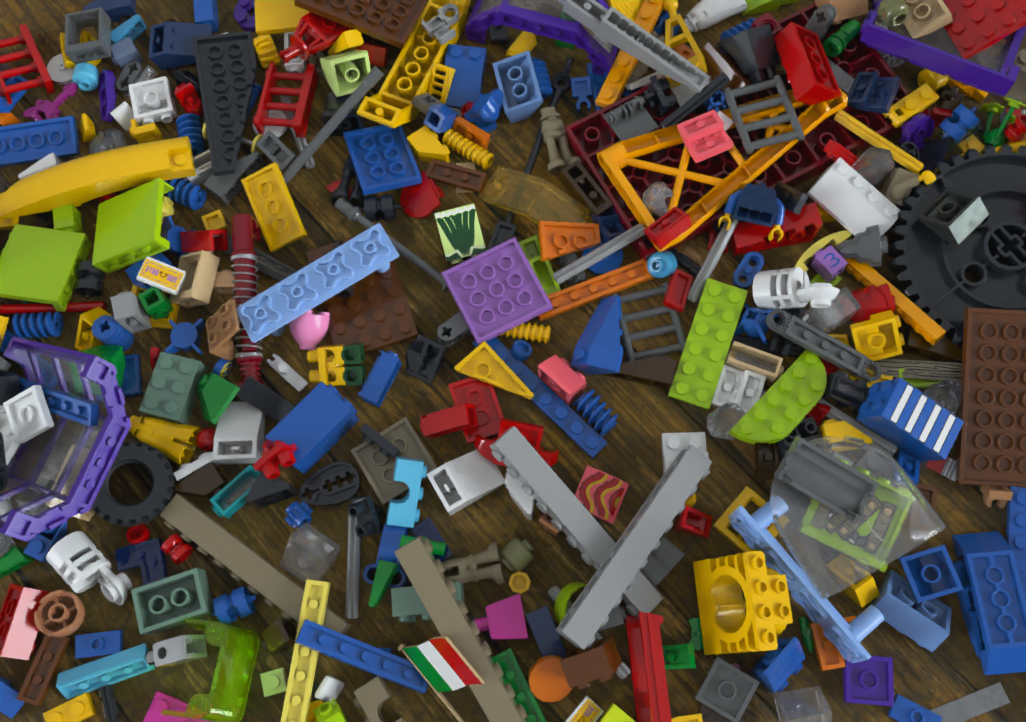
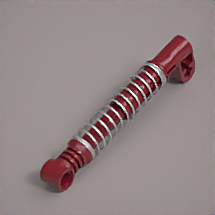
[230,214,264,401]

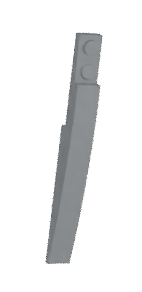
[557,0,711,93]

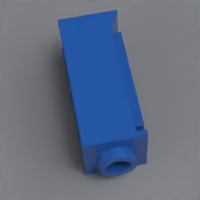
[357,350,402,408]

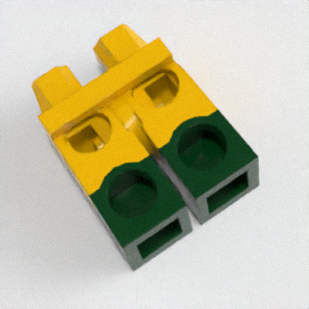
[307,342,366,386]

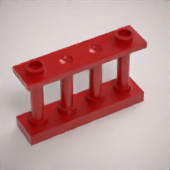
[0,24,56,104]
[253,61,319,138]

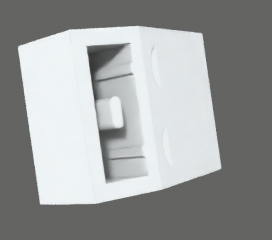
[213,401,265,465]
[426,450,505,516]

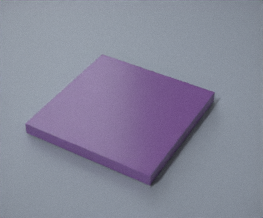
[441,237,553,345]

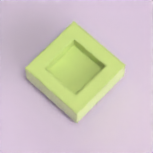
[260,668,288,697]

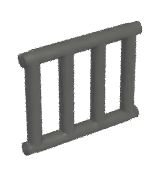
[723,75,805,154]
[610,282,686,362]

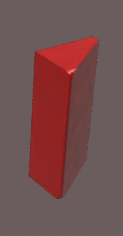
[643,206,692,249]

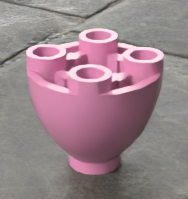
[289,310,330,350]

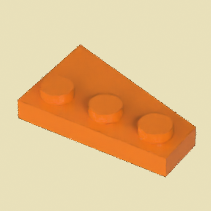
[538,221,601,262]

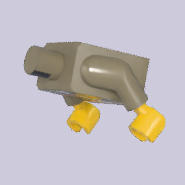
[880,168,936,207]

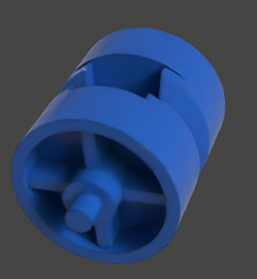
[939,104,980,142]
[212,586,256,626]

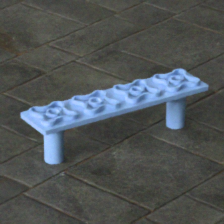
[237,223,399,343]
[728,496,884,663]

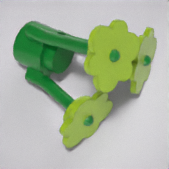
[979,97,1026,147]

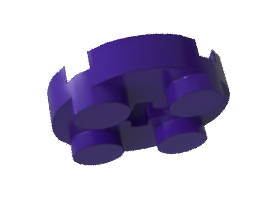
[234,0,256,32]
[899,112,935,151]

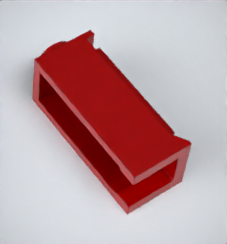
[180,229,228,252]
[420,402,478,438]

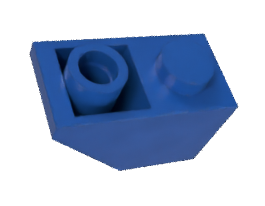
[23,522,67,563]

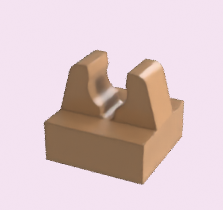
[980,485,1013,508]

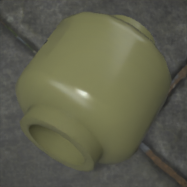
[877,0,909,27]
[500,538,534,571]

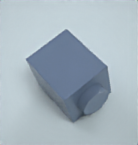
[111,37,144,70]

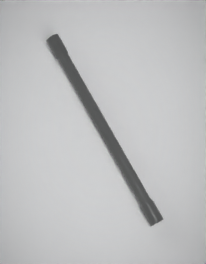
[282,66,384,185]

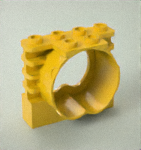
[693,551,793,655]

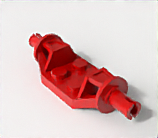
[279,12,354,63]

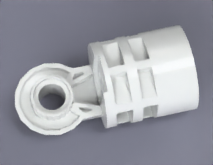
[752,267,840,310]
[46,531,132,605]

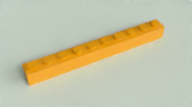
[844,258,946,345]

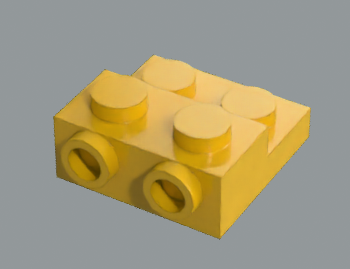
[850,310,905,361]

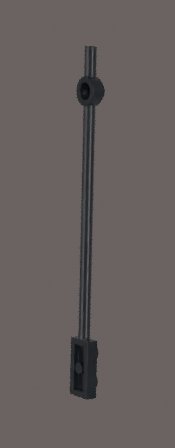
[486,57,574,251]

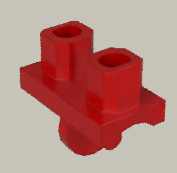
[174,82,204,115]
[253,440,297,479]

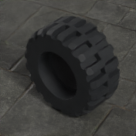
[91,441,175,526]

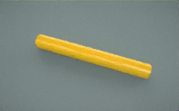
[834,110,924,174]

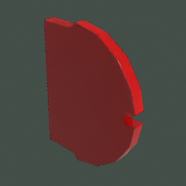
[400,171,445,219]
[841,283,896,323]

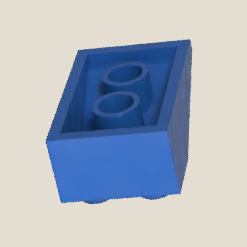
[442,44,487,109]
[749,636,805,693]

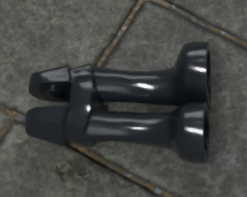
[330,155,365,208]

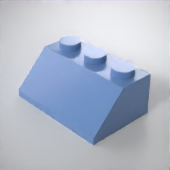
[492,50,543,124]
[872,570,952,652]

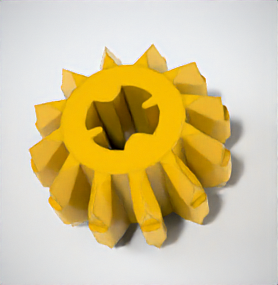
[253,34,280,69]

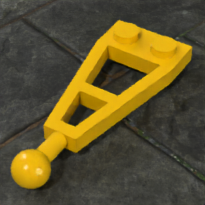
[663,0,708,89]

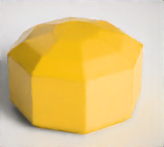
[509,571,531,594]

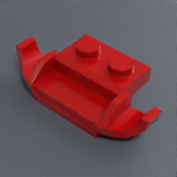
[474,418,560,467]

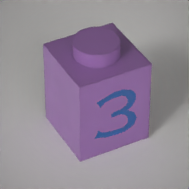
[810,245,848,283]

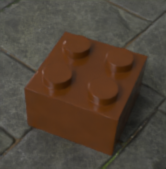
[560,635,622,689]

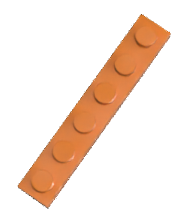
[538,259,654,322]

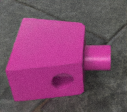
[474,594,528,640]

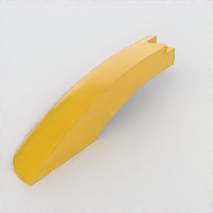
[0,136,196,220]

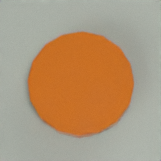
[528,655,572,703]

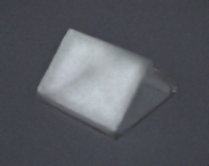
[773,686,832,722]

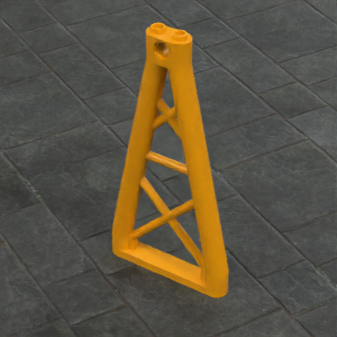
[597,88,848,252]

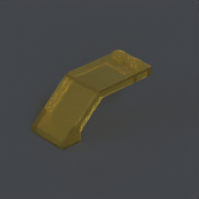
[478,165,591,224]

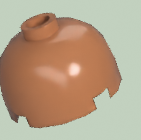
[34,590,85,637]

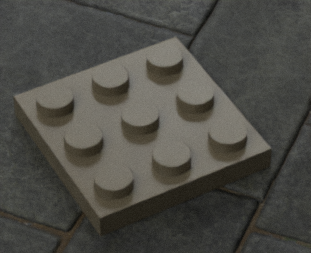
[351,417,437,506]

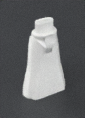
[684,0,747,33]

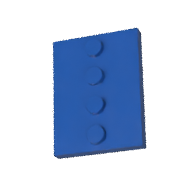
[343,125,422,195]

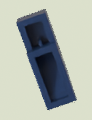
[83,0,136,22]
[588,207,627,247]
[526,605,566,658]

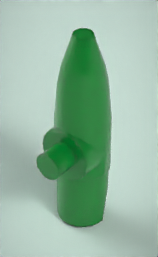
[798,616,813,653]

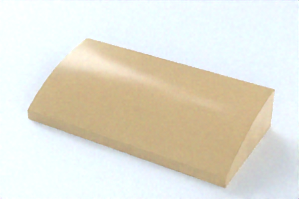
[903,0,953,39]

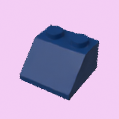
[899,544,964,603]

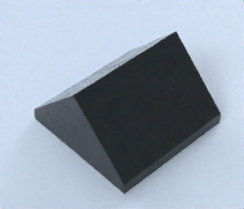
[912,138,963,174]
[246,471,299,509]

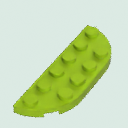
[729,349,827,444]

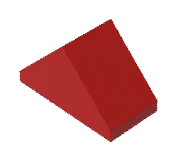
[674,505,713,538]

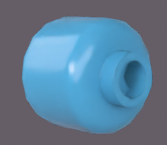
[647,251,677,278]

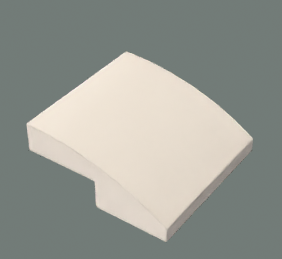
[711,364,766,415]

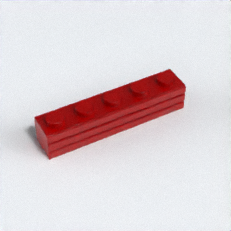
[823,139,873,179]

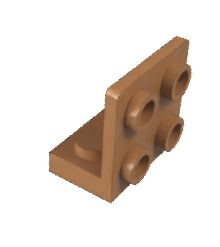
[206,298,239,361]

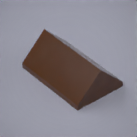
[701,42,752,107]

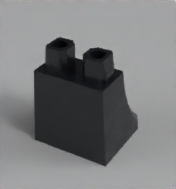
[718,24,780,84]
[321,89,366,137]

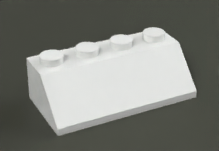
[807,157,901,236]

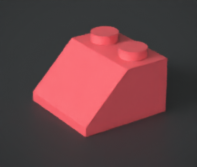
[538,355,587,406]

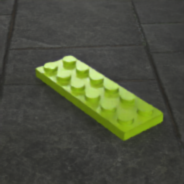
[668,278,748,410]

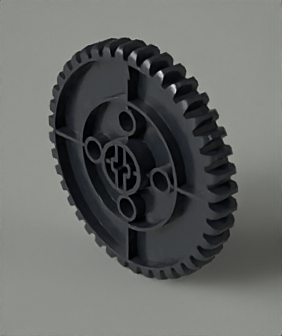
[888,144,1026,350]

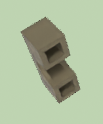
[354,676,407,722]

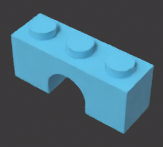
[386,456,427,528]

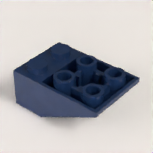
[148,21,213,70]

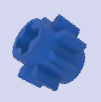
[702,91,727,112]
[284,501,313,529]

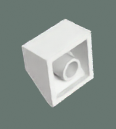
[505,472,535,520]

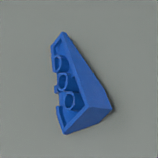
[571,295,623,375]

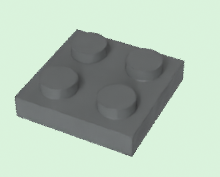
[694,656,760,722]

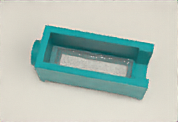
[210,464,260,519]

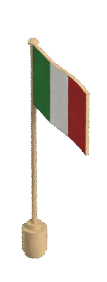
[398,636,485,722]

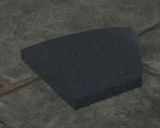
[406,335,446,384]

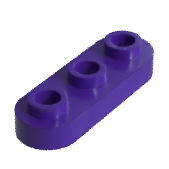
[99,69,117,123]

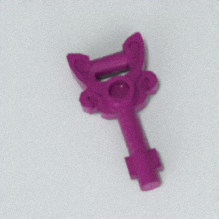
[23,82,79,121]

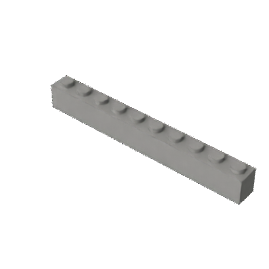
[490,426,663,617]
[555,445,712,650]

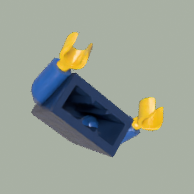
[718,181,785,242]

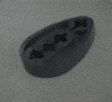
[299,461,361,507]

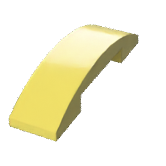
[795,230,853,273]

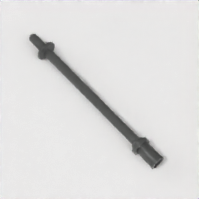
[334,197,449,292]

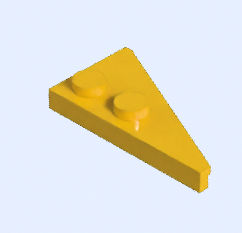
[454,341,534,400]

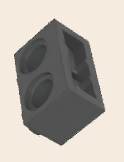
[256,130,297,172]

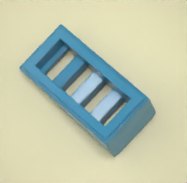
[111,14,147,45]

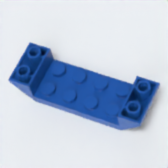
[952,531,1026,675]

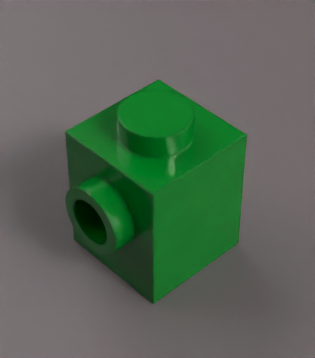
[137,286,174,320]

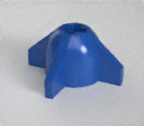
[463,88,504,123]
[160,215,196,259]
[734,303,779,345]
[164,318,206,355]

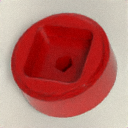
[126,524,151,546]

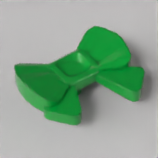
[687,618,704,650]

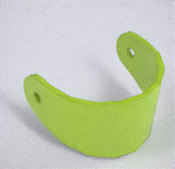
[554,581,588,624]

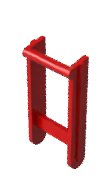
[625,611,672,722]

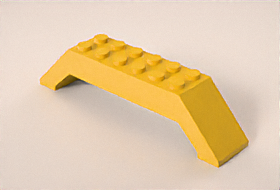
[357,0,471,129]

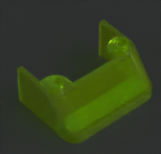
[161,618,260,722]

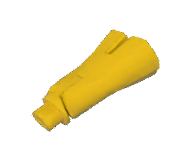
[129,415,202,466]

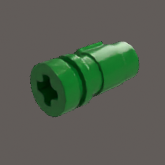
[822,19,861,58]

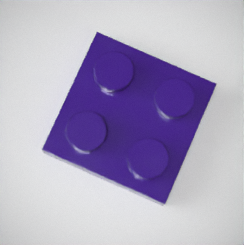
[843,656,894,706]

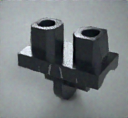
[643,75,677,117]
[347,495,383,537]

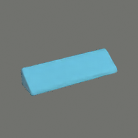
[56,643,155,700]

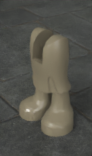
[442,542,506,584]

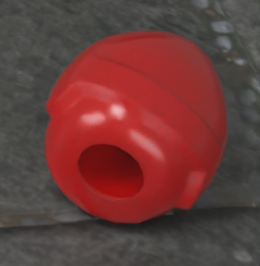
[196,428,216,451]

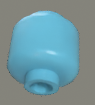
[72,62,100,91]

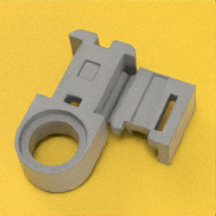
[421,3,459,45]

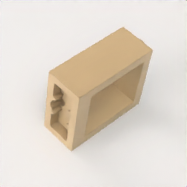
[169,250,220,308]

